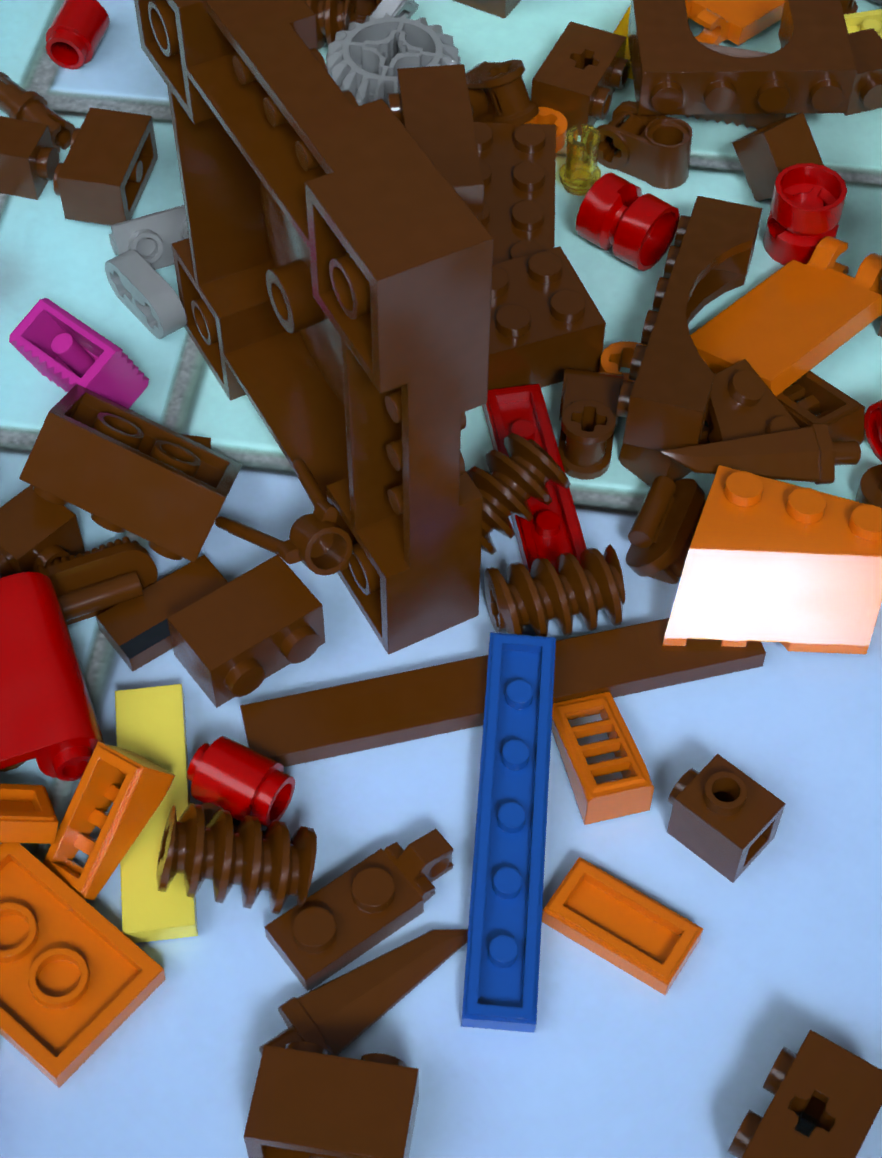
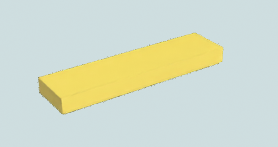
[115,684,198,943]

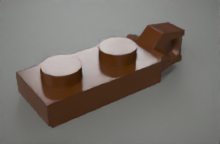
[264,829,454,991]

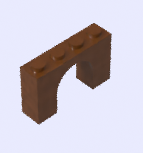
[627,0,857,115]

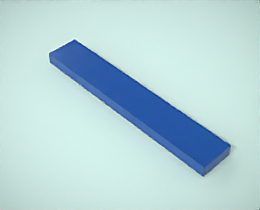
[461,632,556,1033]

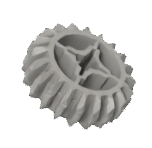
[326,12,461,106]

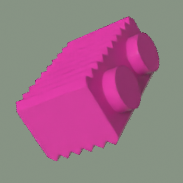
[9,298,149,409]

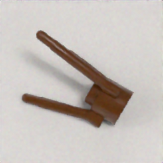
[215,459,353,576]

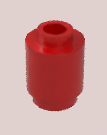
[46,0,110,69]
[187,736,295,827]

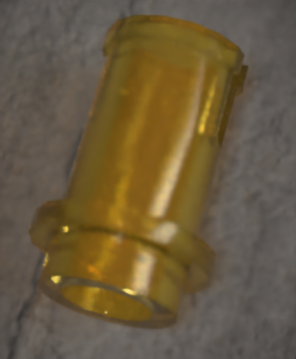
[559,124,601,196]

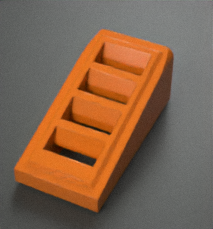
[551,691,654,825]
[43,741,175,900]

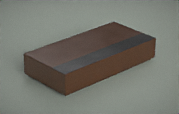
[96,555,228,672]

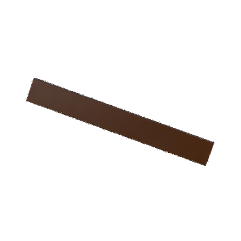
[240,618,766,767]

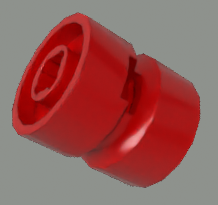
[763,163,847,266]
[576,172,680,272]

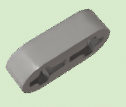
[105,249,187,339]

